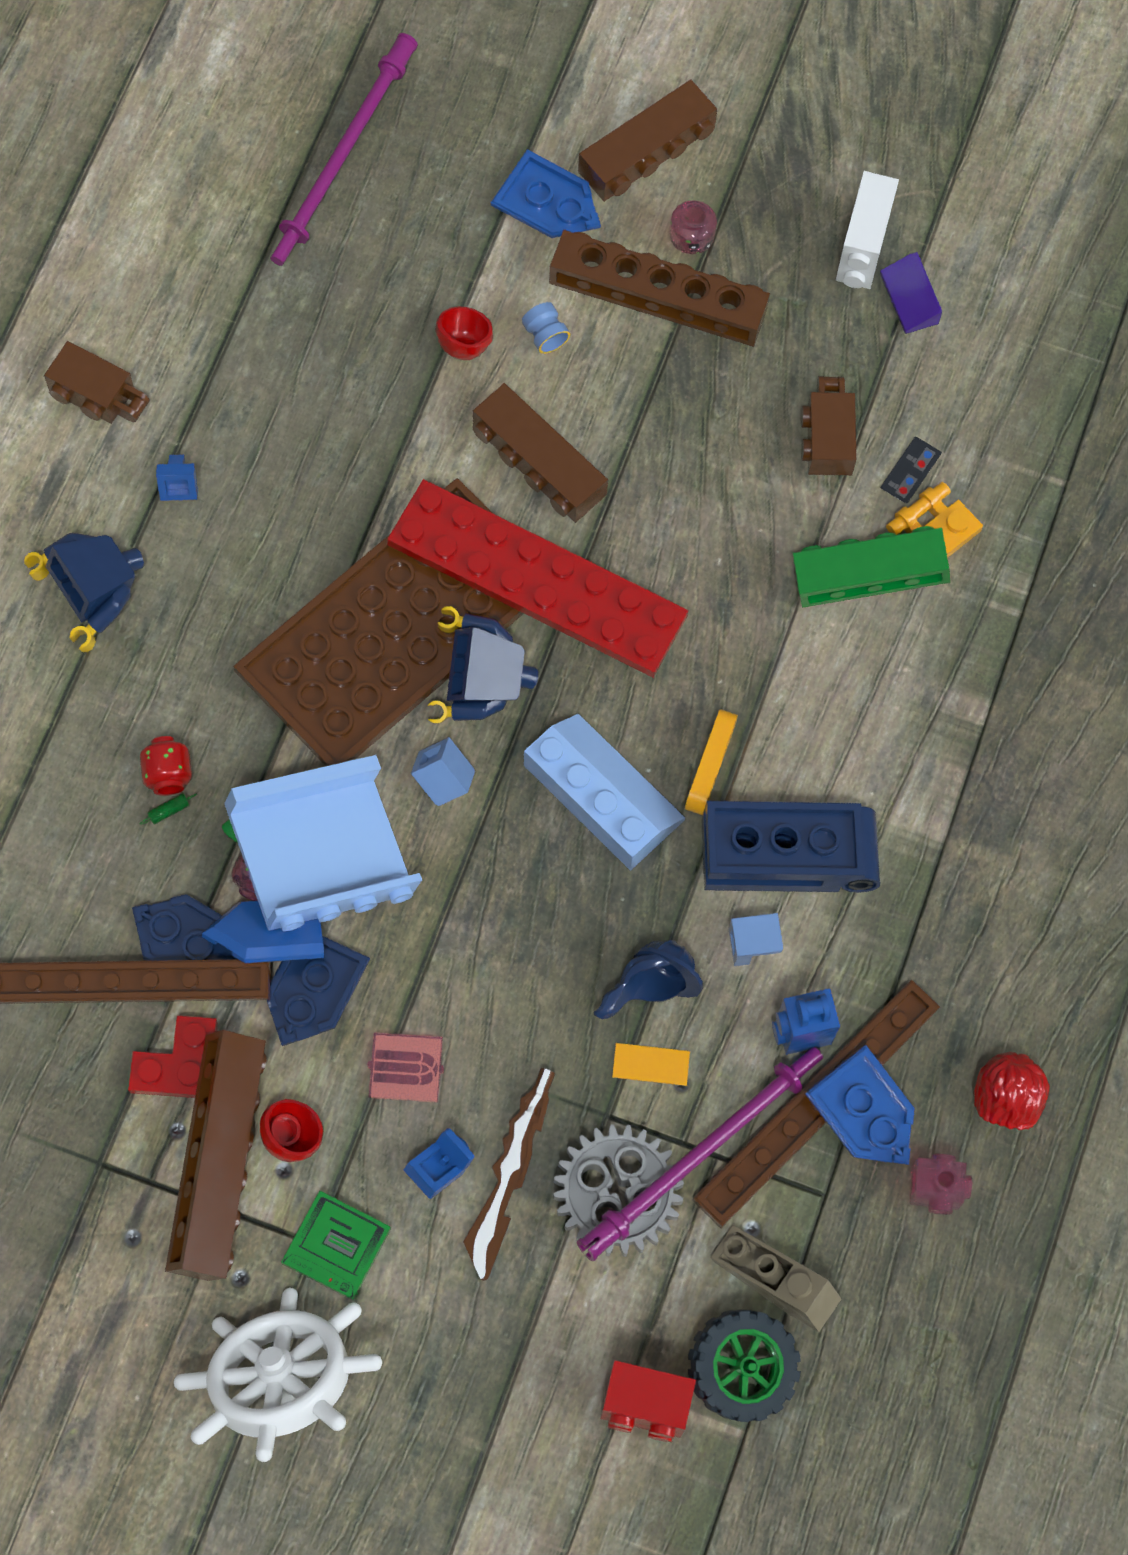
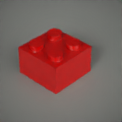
[600,1360,696,1442]

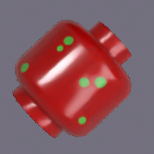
[140,736,192,796]

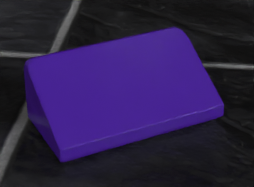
[880,252,942,334]

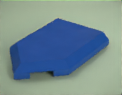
[491,149,601,238]
[202,900,324,963]
[805,1045,915,1165]

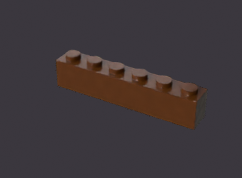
[165,1030,267,1281]

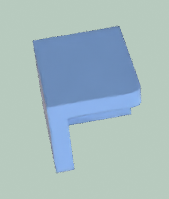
[411,737,475,806]
[728,913,783,966]

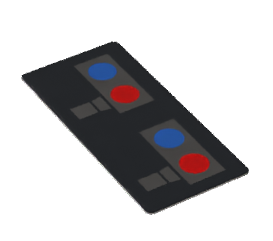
[880,437,942,504]

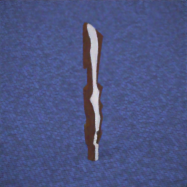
[463,1068,555,1281]

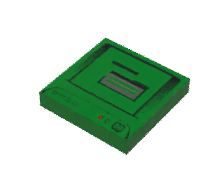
[281,1191,391,1301]

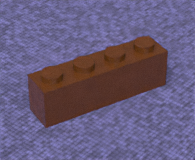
[578,79,717,202]
[473,383,608,523]

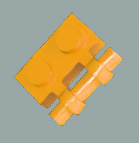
[886,482,983,558]

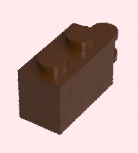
[44,341,150,424]
[801,376,857,476]

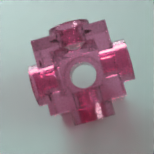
[910,1154,972,1215]

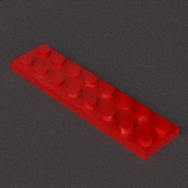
[387,479,689,678]

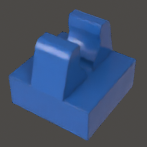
[156,454,198,501]

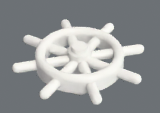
[174,1288,382,1462]

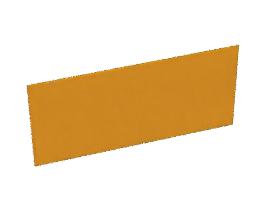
[612,1043,690,1086]

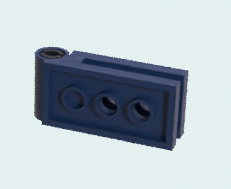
[702,801,880,893]

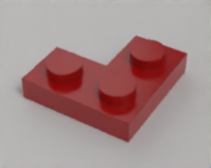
[128,1016,218,1098]

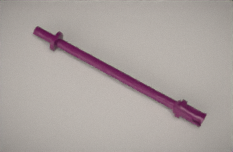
[270,33,418,266]
[577,1047,823,1261]

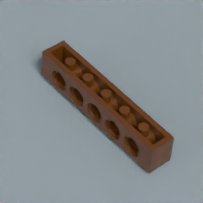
[549,230,770,347]

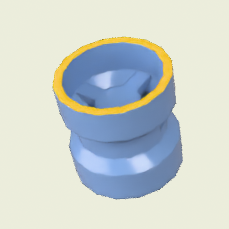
[522,302,570,354]

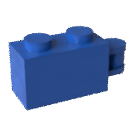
[772,988,840,1055]

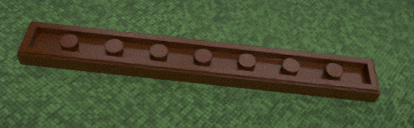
[0,960,271,1004]
[692,980,940,1229]

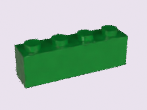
[793,526,951,608]

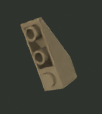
[710,1225,841,1332]

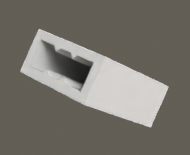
[836,171,899,289]

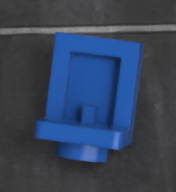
[404,1128,474,1199]

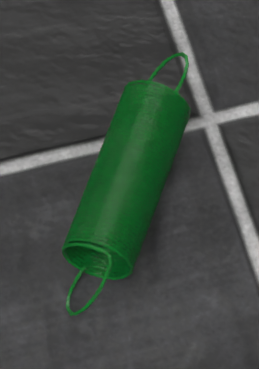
[140,793,197,825]

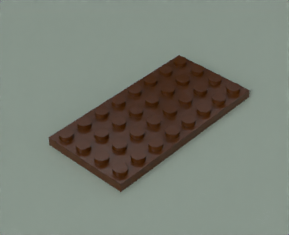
[233,478,524,766]

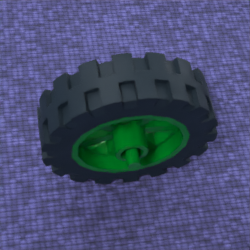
[688,1310,801,1422]

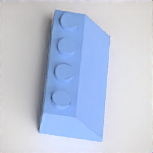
[524,714,685,871]

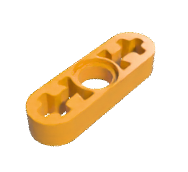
[685,709,738,816]

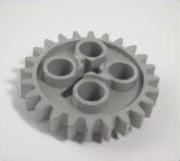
[553,1124,684,1257]

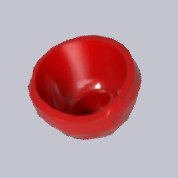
[435,307,493,360]
[260,1099,323,1162]

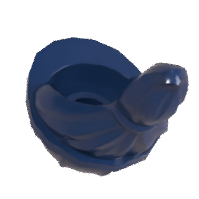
[594,940,703,1019]

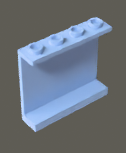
[224,755,422,931]

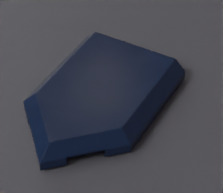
[132,894,238,961]
[267,936,370,1046]

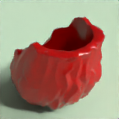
[974,1052,1050,1130]

